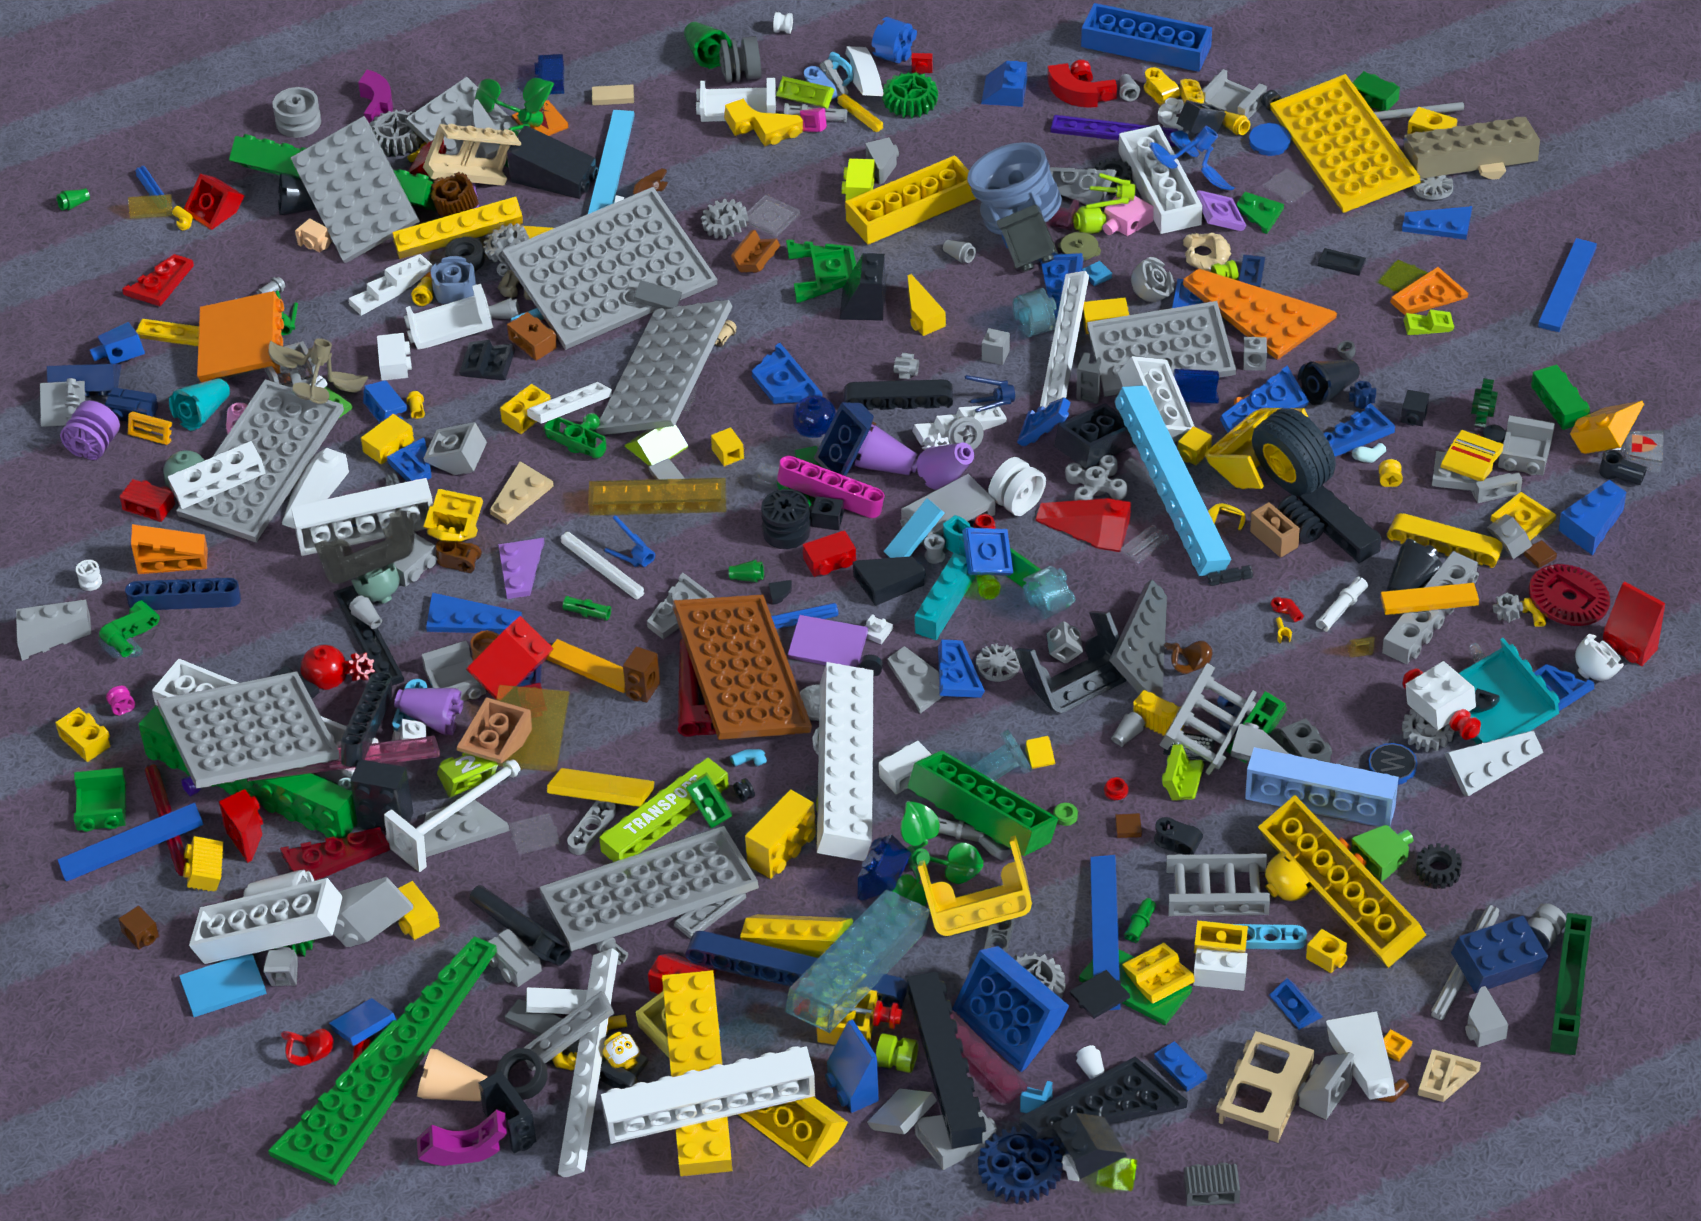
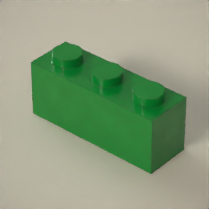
[1531,364,1590,430]

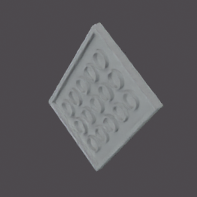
[291,116,420,263]
[1087,301,1236,397]

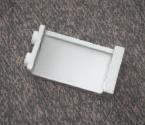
[696,78,776,122]
[404,284,493,349]

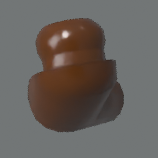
[1376,1078,1409,1103]

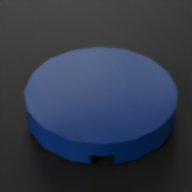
[1249,123,1291,156]

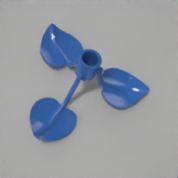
[1148,126,1235,190]

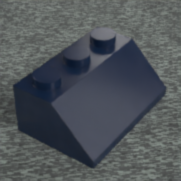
[47,364,121,396]
[814,402,874,476]

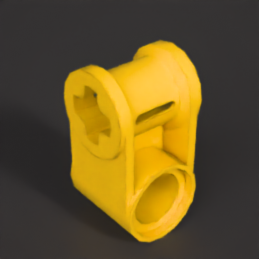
[1143,67,1180,106]

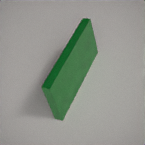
[1079,949,1192,1025]

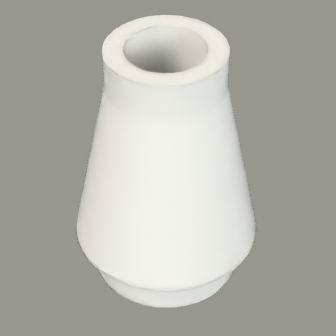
[1076,1046,1105,1080]

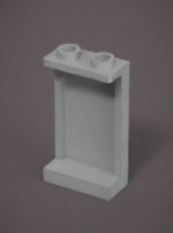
[900,474,995,547]

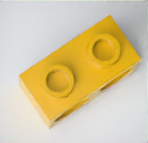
[500,384,551,434]
[55,707,110,762]

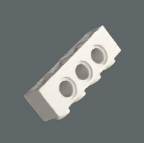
[168,441,265,509]

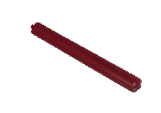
[145,764,188,876]

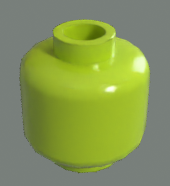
[1073,206,1106,234]

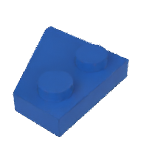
[387,438,432,482]

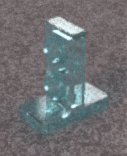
[970,729,1032,781]

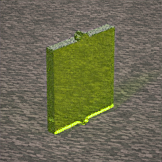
[1378,260,1428,292]

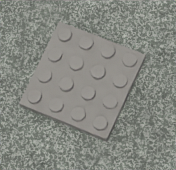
[405,77,521,158]

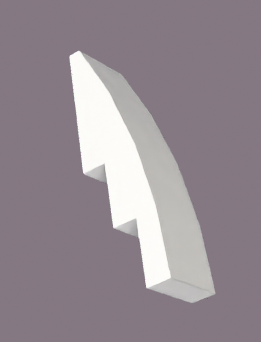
[846,46,883,96]
[349,254,433,316]
[912,406,1007,446]

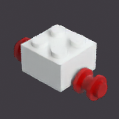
[1402,661,1481,740]

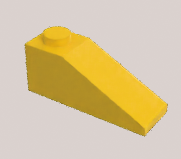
[907,274,946,336]

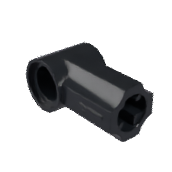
[1599,450,1647,485]

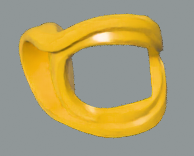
[1208,503,1246,530]

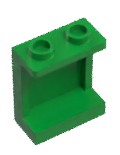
[74,767,126,832]

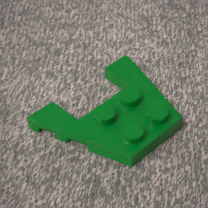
[786,240,856,303]

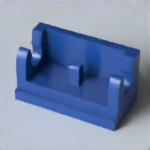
[363,380,407,423]

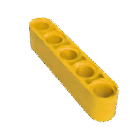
[1387,513,1503,568]

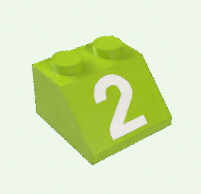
[437,753,498,798]

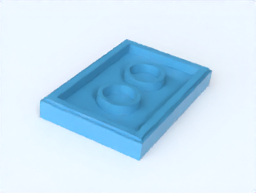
[179,954,267,1017]

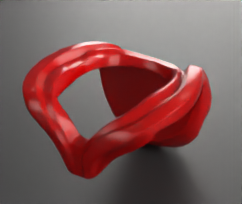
[281,1029,334,1066]

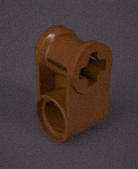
[436,540,482,573]

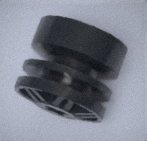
[761,489,811,549]

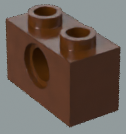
[623,646,660,703]

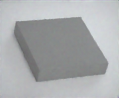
[867,1089,937,1134]

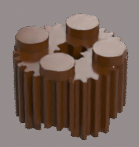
[431,172,479,217]

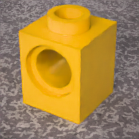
[1178,426,1212,465]
[1306,929,1347,973]

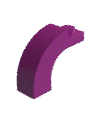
[417,1110,507,1166]

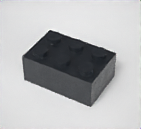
[1054,403,1133,468]
[350,759,414,832]

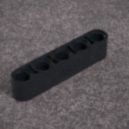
[844,379,953,410]

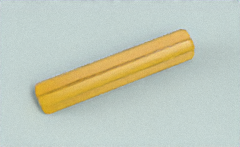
[837,93,883,132]

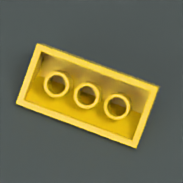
[740,914,853,960]
[738,1097,848,1167]

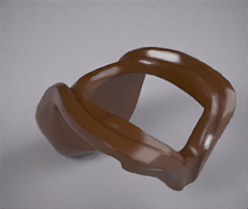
[1163,641,1212,674]

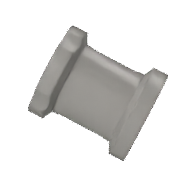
[924,534,945,564]

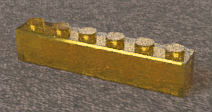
[588,478,727,516]

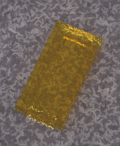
[128,194,173,219]

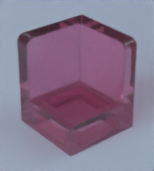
[1051,199,1079,230]

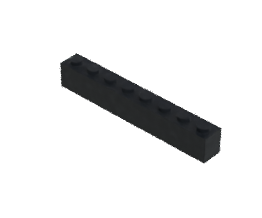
[907,972,986,1149]

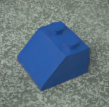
[981,61,1027,107]

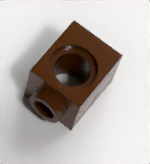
[118,905,159,950]

